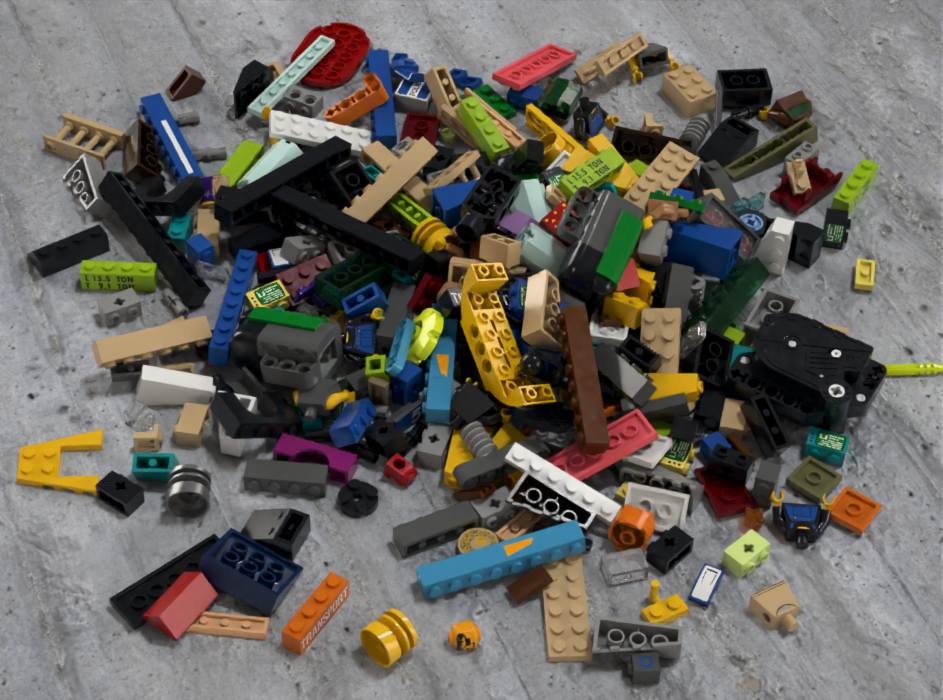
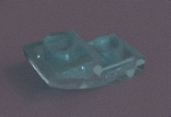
[731,191,766,214]

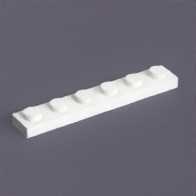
[504,442,621,525]

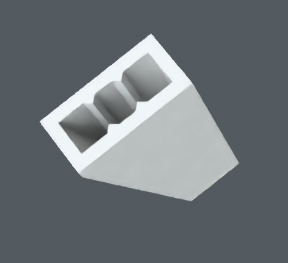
[134,365,216,406]

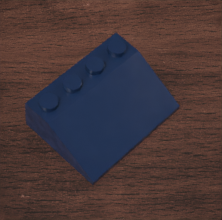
[197,528,304,616]

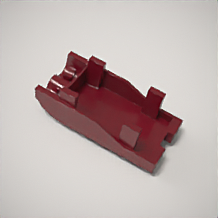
[769,157,843,216]

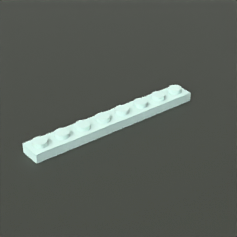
[247,35,335,118]

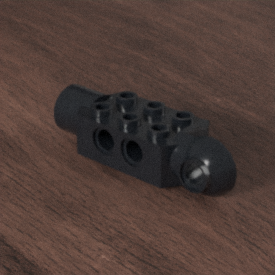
[455,153,521,244]

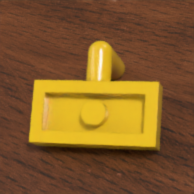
[641,580,689,624]

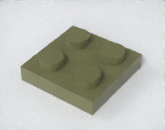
[785,455,843,504]

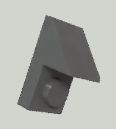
[110,360,150,391]

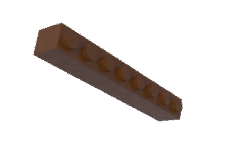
[556,306,610,453]

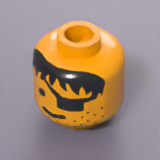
[447,620,481,651]

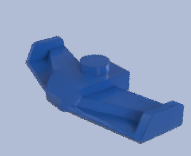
[391,53,425,83]

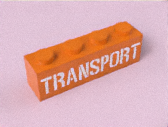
[281,572,349,656]

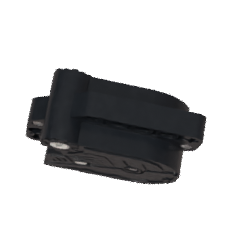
[725,313,887,434]

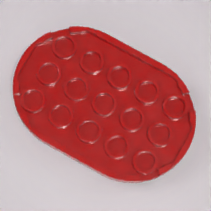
[290,22,370,89]

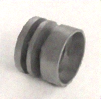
[166,464,211,519]

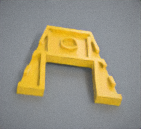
[17,429,103,496]

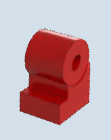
[383,453,418,487]

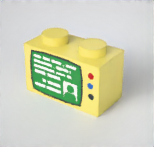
[245,279,290,310]
[659,436,696,476]

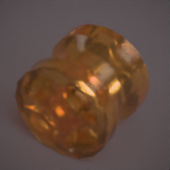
[744,507,763,528]

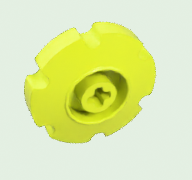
[406,308,444,366]

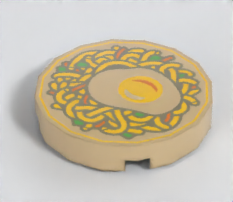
[458,528,499,555]

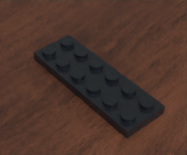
[109,533,220,631]

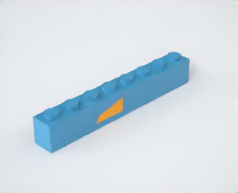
[422,299,458,424]
[416,520,586,600]

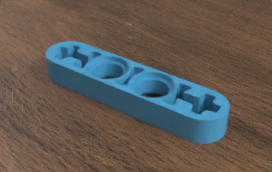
[385,317,415,377]

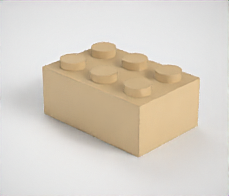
[661,65,716,118]

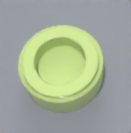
[440,127,457,143]

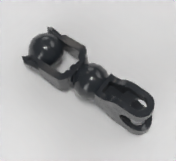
[517,347,616,407]

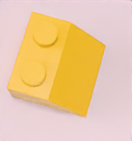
[602,291,650,329]

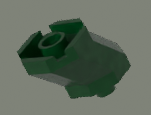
[537,77,583,120]

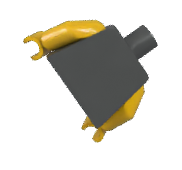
[628,43,680,84]
[292,378,355,423]

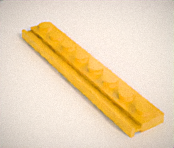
[525,103,586,150]

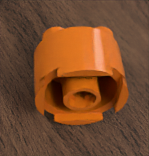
[607,504,655,555]

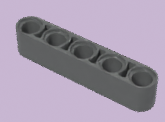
[452,435,550,490]

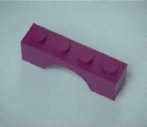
[273,433,358,484]

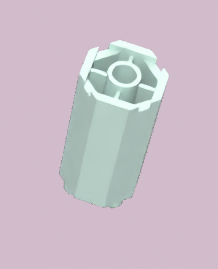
[237,139,303,189]
[510,179,563,244]
[514,223,569,285]

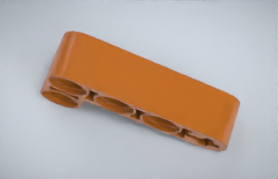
[324,73,389,126]

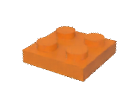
[830,486,882,535]

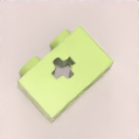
[721,529,770,578]

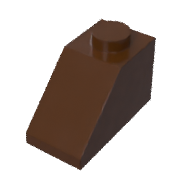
[166,65,207,101]

